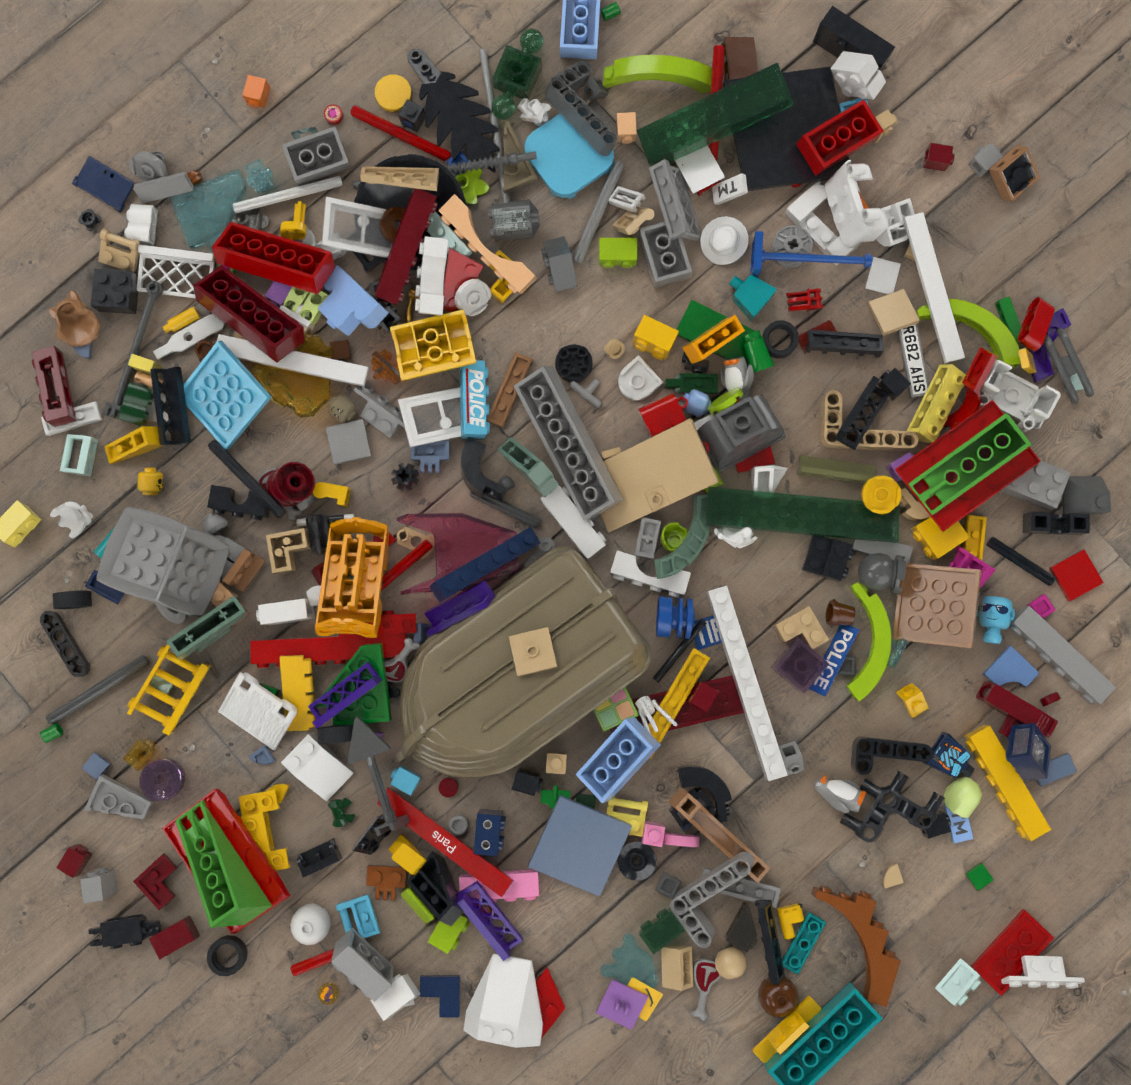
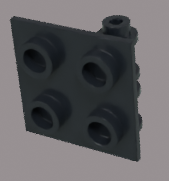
[352,814,391,855]

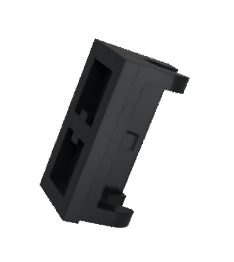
[296,838,342,878]

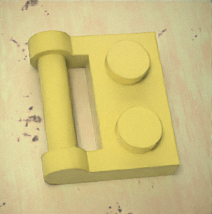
[606,796,648,837]

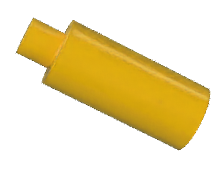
[162,306,201,333]

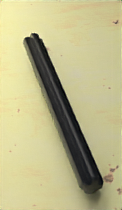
[208,440,286,518]

